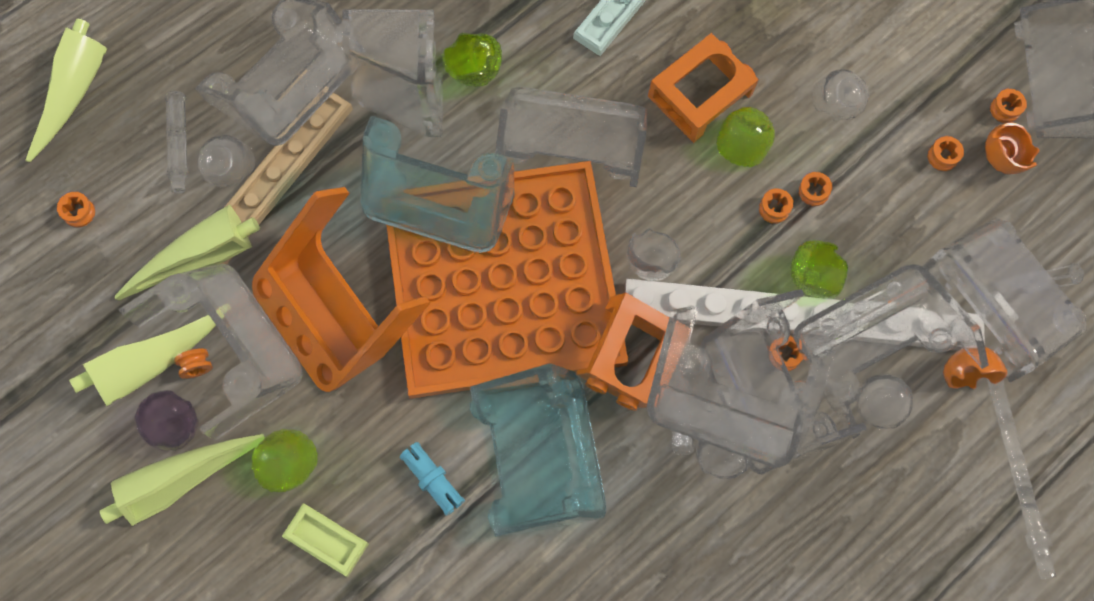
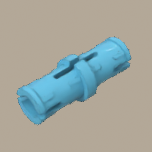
[399,442,465,516]

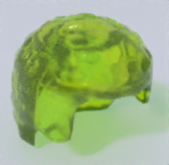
[442,32,502,87]
[716,107,775,167]
[790,240,848,299]
[252,429,318,493]

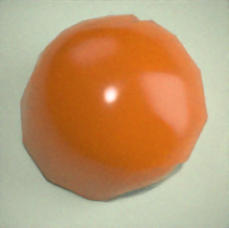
[985,122,1040,175]
[943,345,1007,389]

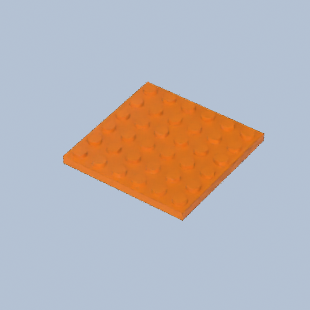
[382,161,628,399]

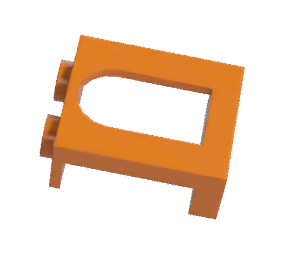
[648,33,759,143]
[576,293,687,411]

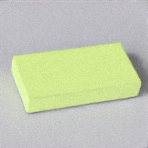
[282,503,369,577]

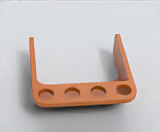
[252,187,431,392]

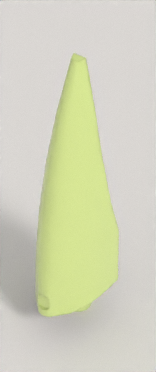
[25,19,107,162]
[115,205,260,300]
[69,306,230,406]
[100,434,266,526]

